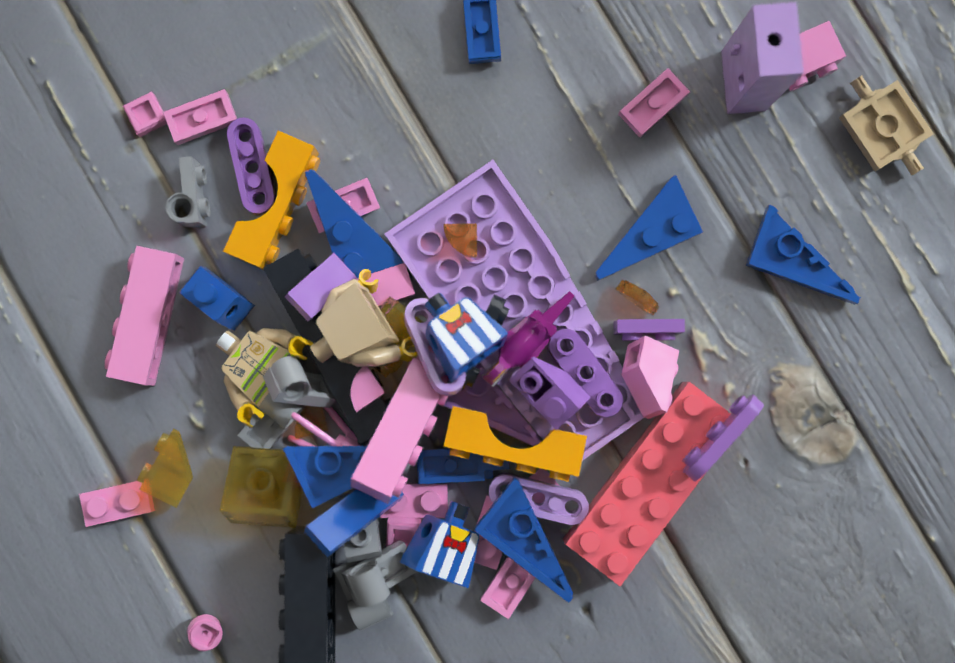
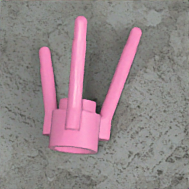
[287,407,361,446]

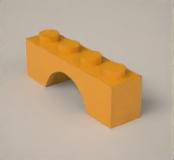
[223,130,320,270]
[444,406,587,482]

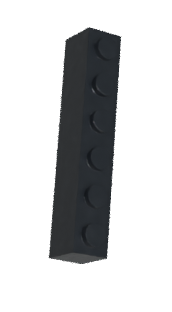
[263,249,392,444]

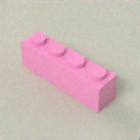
[105,246,184,386]
[351,357,449,504]

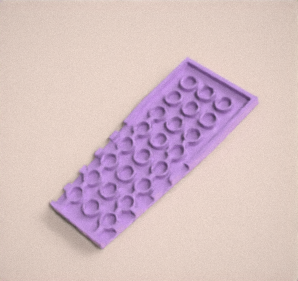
[385,160,644,461]

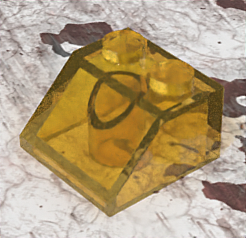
[219,446,302,528]

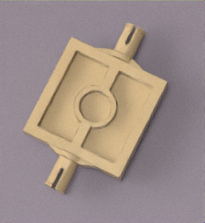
[839,75,934,176]

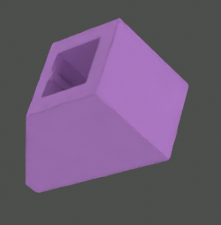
[509,357,590,430]

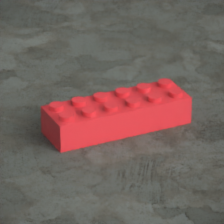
[563,382,731,586]

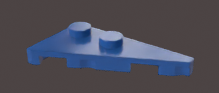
[305,169,403,278]
[595,175,703,281]
[746,205,861,305]
[283,446,368,508]
[474,476,573,603]

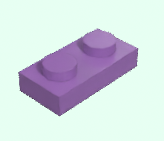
[613,319,685,341]

